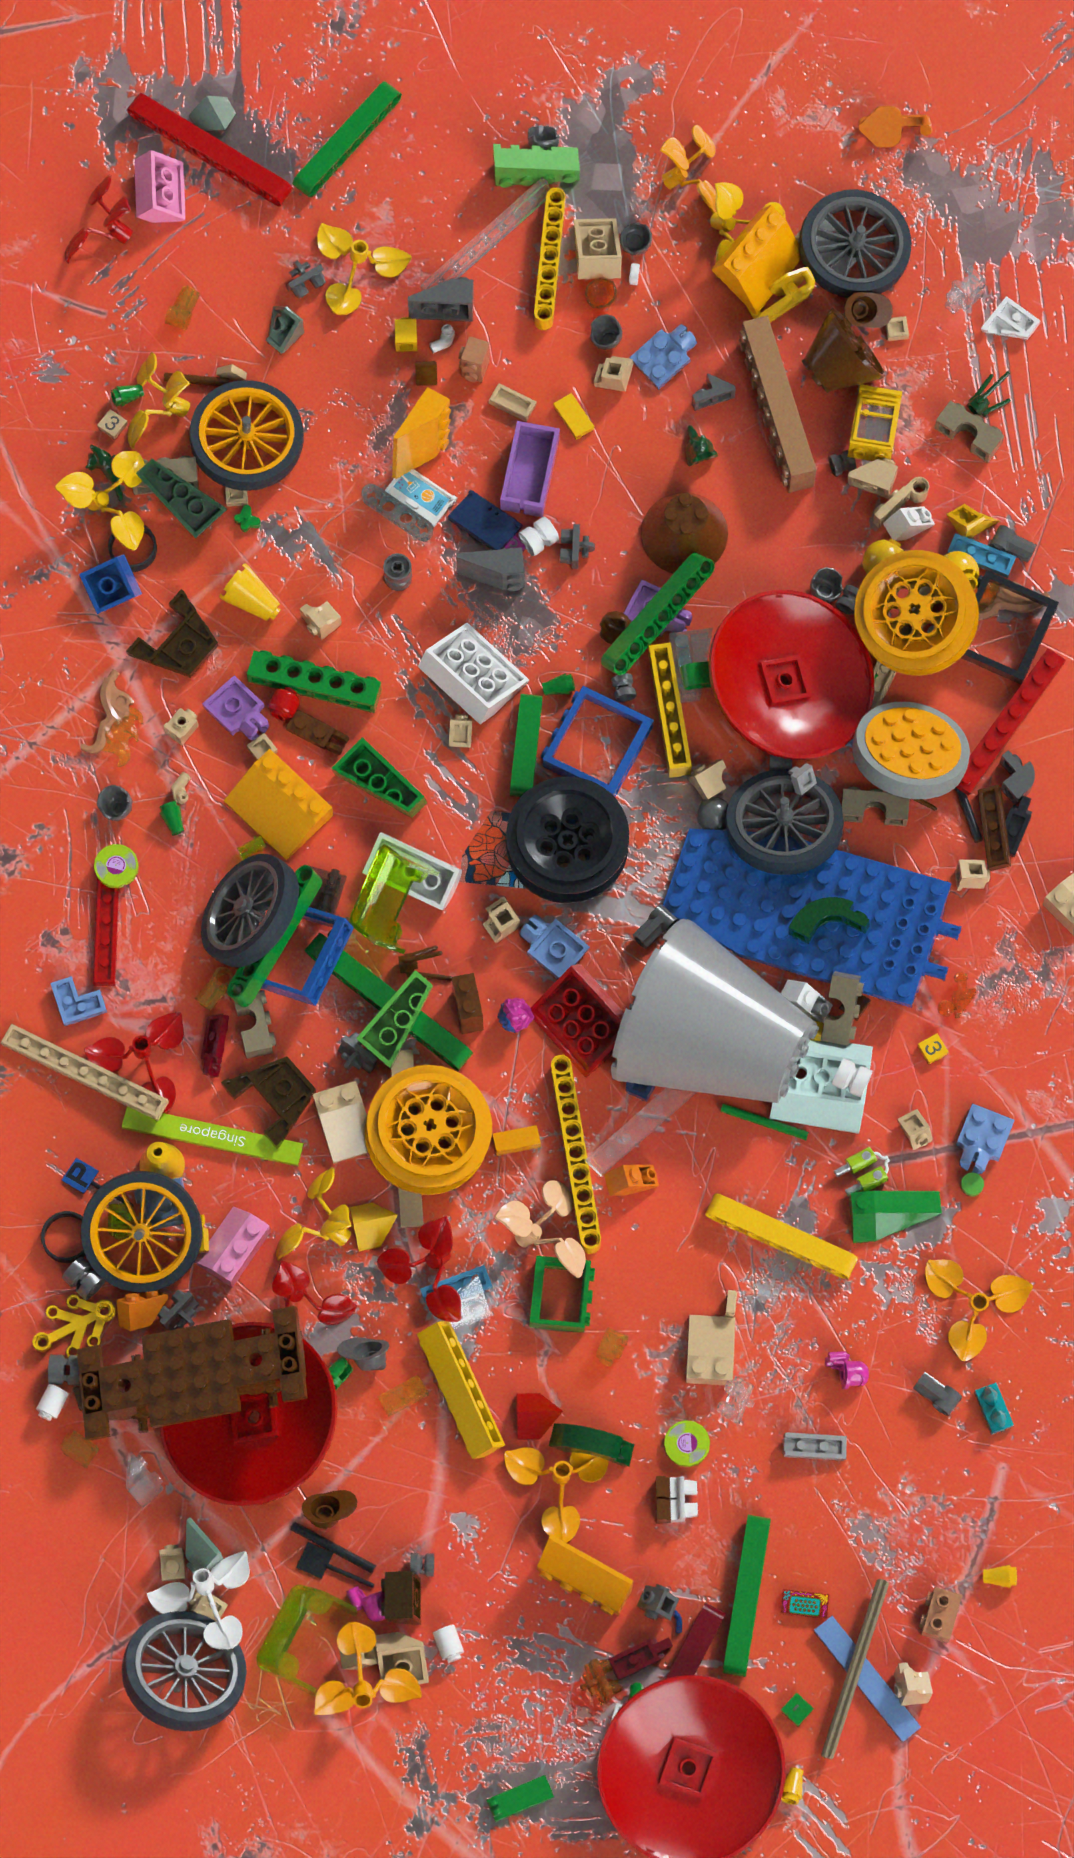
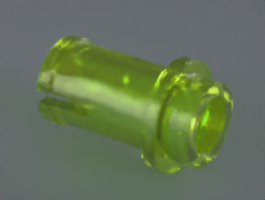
[237,836,267,860]

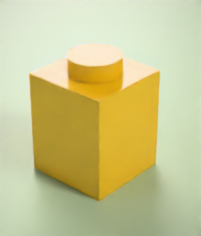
[395,317,417,352]

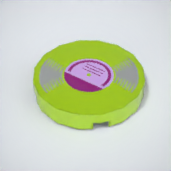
[94,844,139,888]
[664,1420,710,1467]

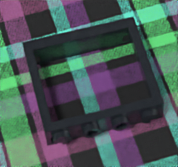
[961,571,1059,685]

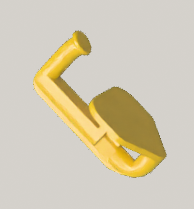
[746,267,815,323]

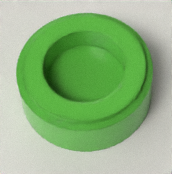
[961,1173,984,1196]

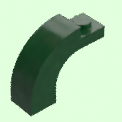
[788,897,870,944]
[549,1423,635,1467]

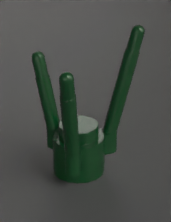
[967,371,1011,417]

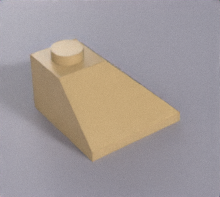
[848,458,898,499]
[376,1632,429,1684]

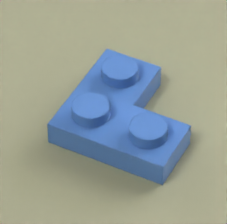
[50,976,107,1026]

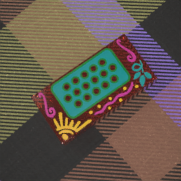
[780,1589,830,1619]

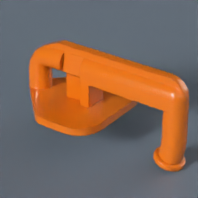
[858,106,932,147]

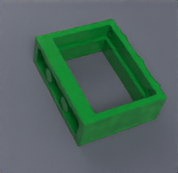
[530,1255,595,1333]

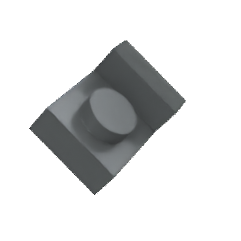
[1000,750,1035,805]

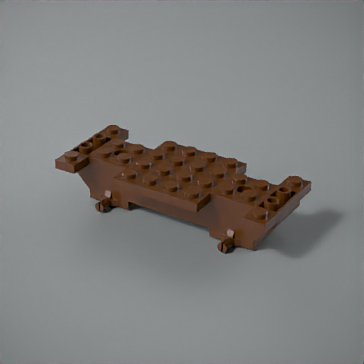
[77,1306,308,1441]

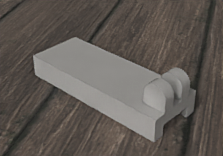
[782,1432,847,1461]

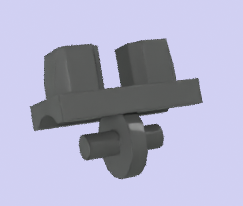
[286,260,326,299]
[560,524,595,569]
[338,1032,378,1074]
[157,1290,200,1331]

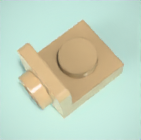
[449,714,473,747]
[897,1109,933,1150]
[159,1545,186,1581]
[187,1591,228,1621]

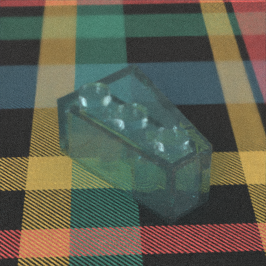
[669,628,713,703]

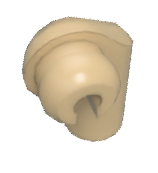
[171,772,191,804]

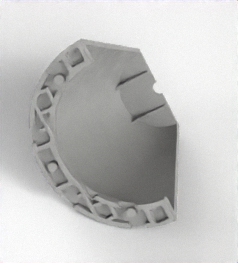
[611,919,819,1103]

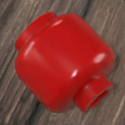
[268,687,300,721]

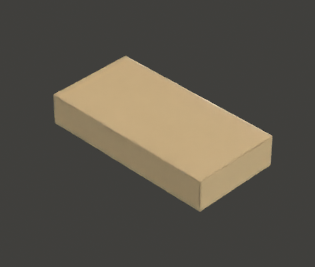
[489,383,537,422]

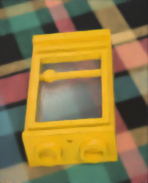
[847,384,903,461]

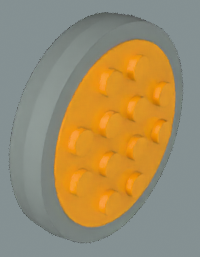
[852,702,970,799]

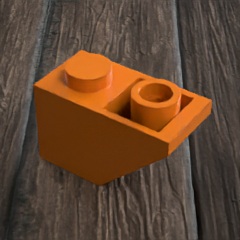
[604,1165,659,1196]
[117,1290,168,1331]

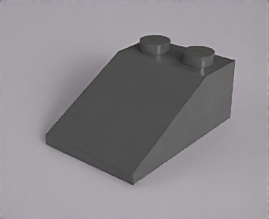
[408,277,474,321]
[456,547,525,591]

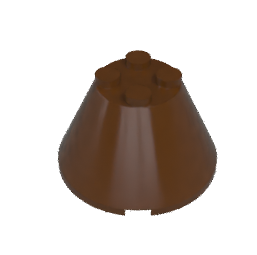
[802,308,885,393]
[641,493,728,574]

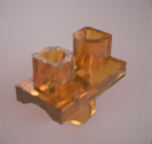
[580,1658,622,1705]

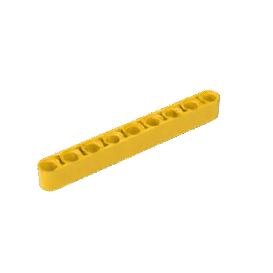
[551,1055,601,1254]

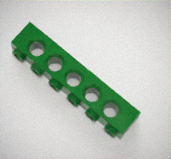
[247,650,382,713]

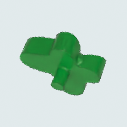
[234,505,261,532]

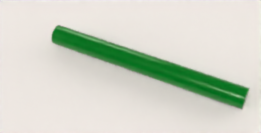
[720,1103,809,1140]

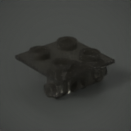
[309,866,347,915]

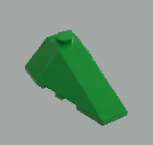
[849,1191,942,1243]

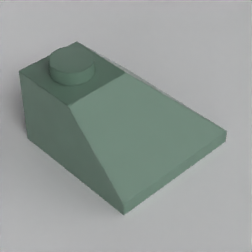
[186,1517,223,1574]

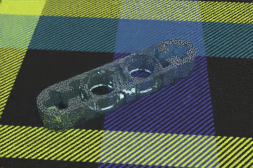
[361,484,433,541]

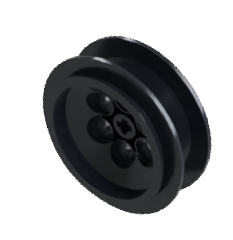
[506,776,629,904]

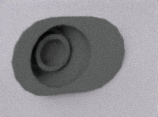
[337,1337,390,1371]

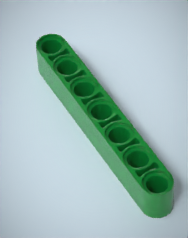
[292,81,402,198]
[601,553,715,675]
[227,865,322,1007]
[722,1514,771,1677]

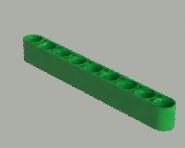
[304,933,473,1071]

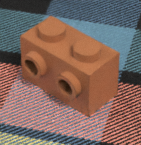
[458,336,490,383]
[918,1587,962,1643]

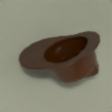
[844,292,893,328]
[302,1490,358,1529]

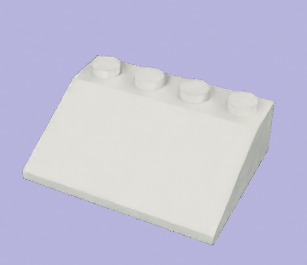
[418,623,529,724]

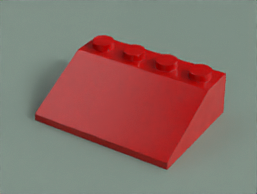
[531,964,624,1077]

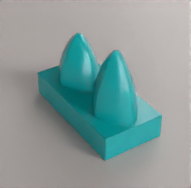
[974,1383,1014,1434]

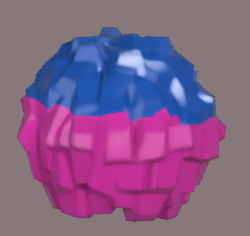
[497,998,534,1033]

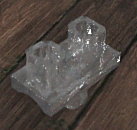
[716,1376,755,1424]

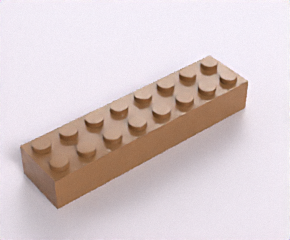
[739,316,816,493]

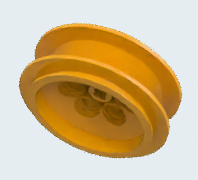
[854,550,979,676]
[365,1065,492,1195]

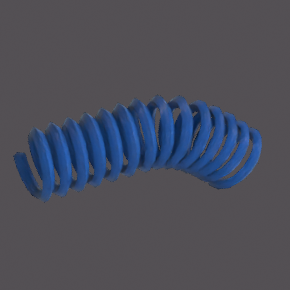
[673,1610,683,1633]

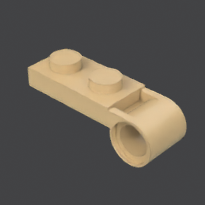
[873,477,929,528]

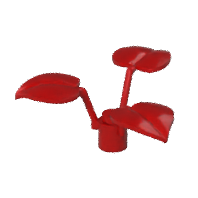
[66,175,133,264]
[84,1012,184,1114]
[377,1216,462,1322]
[270,1261,357,1325]

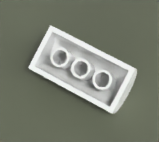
[362,832,462,910]

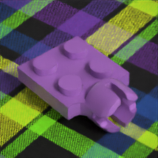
[624,580,692,637]
[202,675,269,740]

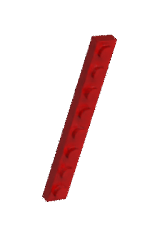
[956,648,1066,796]

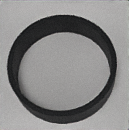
[108,525,157,572]
[41,1211,85,1263]

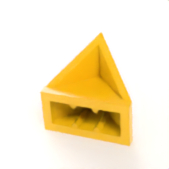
[946,504,1000,539]
[350,1203,398,1252]

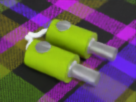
[834,1147,890,1197]

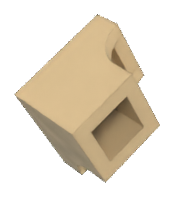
[593,356,634,392]
[300,601,342,640]
[687,759,726,800]
[483,896,524,943]
[894,1663,933,1706]

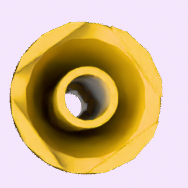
[219,563,281,621]
[140,1142,185,1179]

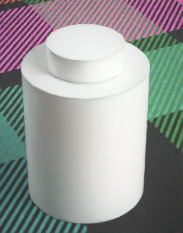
[36,1384,69,1421]
[432,1625,464,1663]

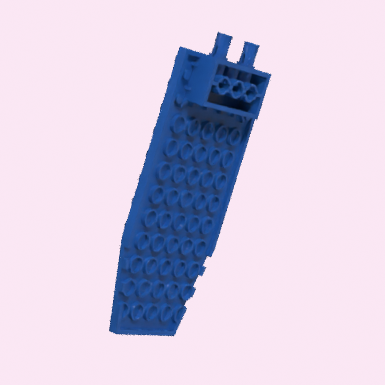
[663,828,962,1008]

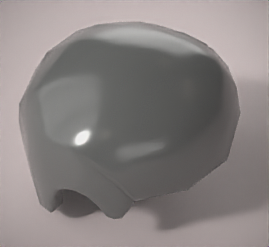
[528,125,560,150]
[620,222,652,255]
[590,314,623,350]
[810,567,843,603]
[97,785,133,821]
[697,797,728,830]

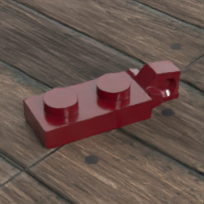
[201,1014,229,1078]
[608,1637,673,1681]

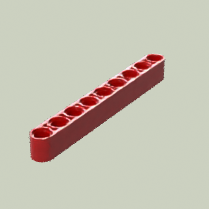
[127,93,293,206]

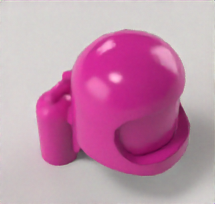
[825,1351,869,1389]
[346,1586,385,1622]

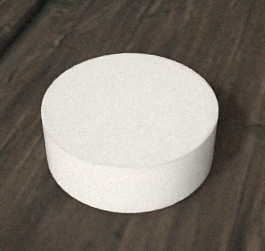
[629,263,640,285]

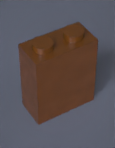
[452,973,484,1034]

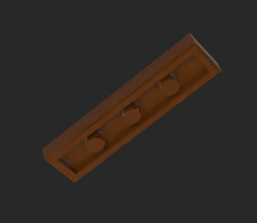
[977,785,1011,871]

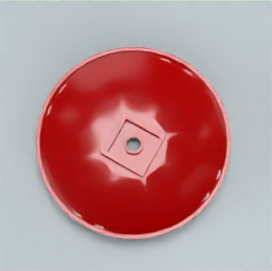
[709,590,874,760]
[160,1322,338,1506]
[597,1675,786,1858]

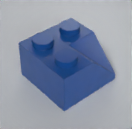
[79,554,142,614]

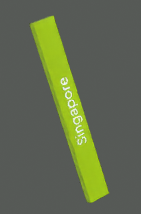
[122,1106,304,1167]

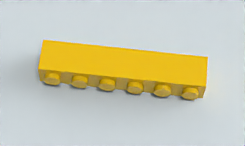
[648,642,692,778]
[417,1321,505,1459]

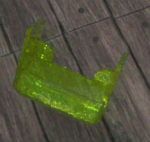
[350,844,439,954]
[256,1584,358,1697]

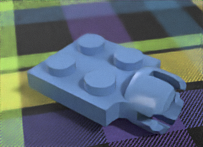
[630,324,697,389]
[519,915,590,979]
[956,1103,1014,1174]

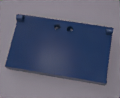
[448,490,523,550]

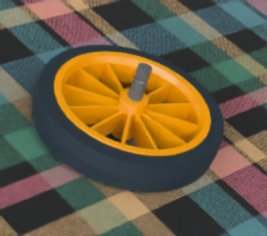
[189,380,304,491]
[81,1171,202,1292]

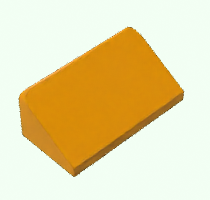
[492,1125,541,1156]

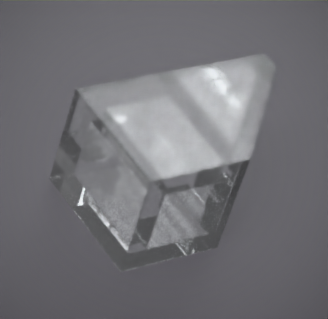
[126,1452,164,1508]

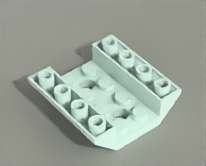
[770,1038,873,1134]

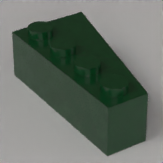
[136,458,227,538]

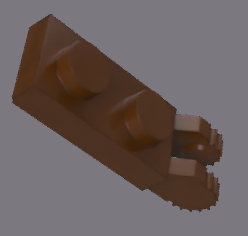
[286,709,349,755]

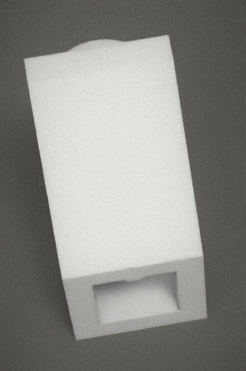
[883,506,935,541]
[781,980,833,1023]

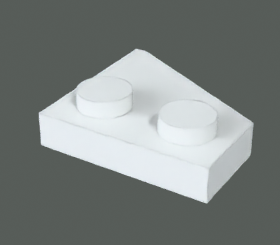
[981,296,1041,340]

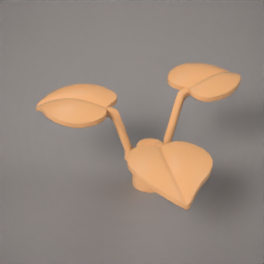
[494,1180,586,1278]

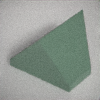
[189,96,236,131]
[266,306,304,354]

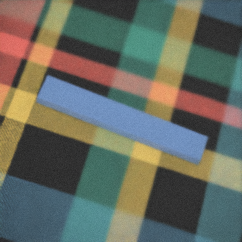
[814,1616,921,1743]

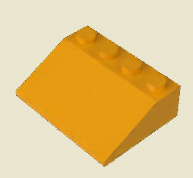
[711,205,801,315]
[392,387,451,479]
[224,749,333,861]
[537,1535,633,1616]

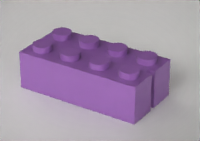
[500,421,560,517]

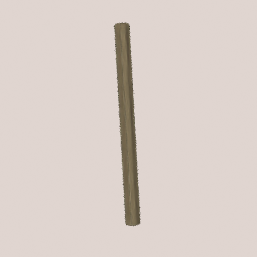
[821,1579,889,1760]

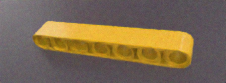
[534,187,565,330]
[705,1193,858,1279]

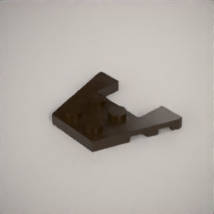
[126,589,219,678]
[221,1056,316,1149]

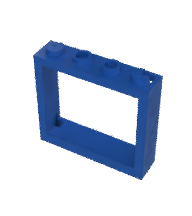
[541,686,654,797]
[252,907,354,1006]

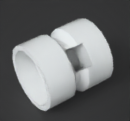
[518,516,559,556]
[832,1058,873,1097]

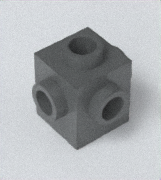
[637,1584,679,1620]

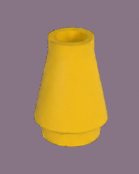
[983,1565,1017,1588]
[781,1767,804,1805]

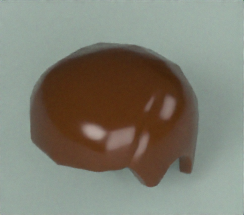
[599,611,631,644]

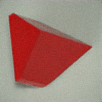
[517,1393,563,1440]

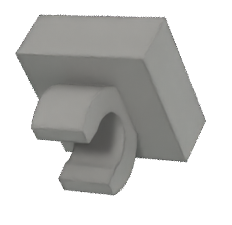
[788,763,817,795]

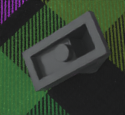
[692,374,736,411]

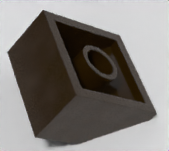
[381,1571,421,1625]

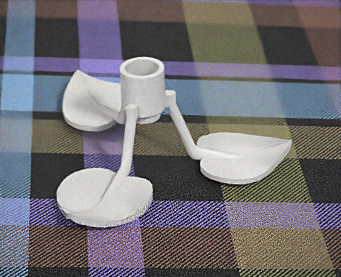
[147,1551,250,1650]

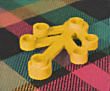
[32,1295,116,1357]

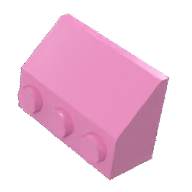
[134,150,185,223]
[195,1206,271,1287]

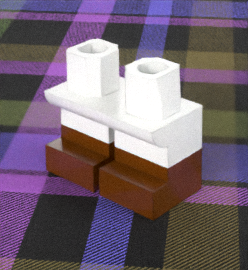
[656,1476,698,1524]

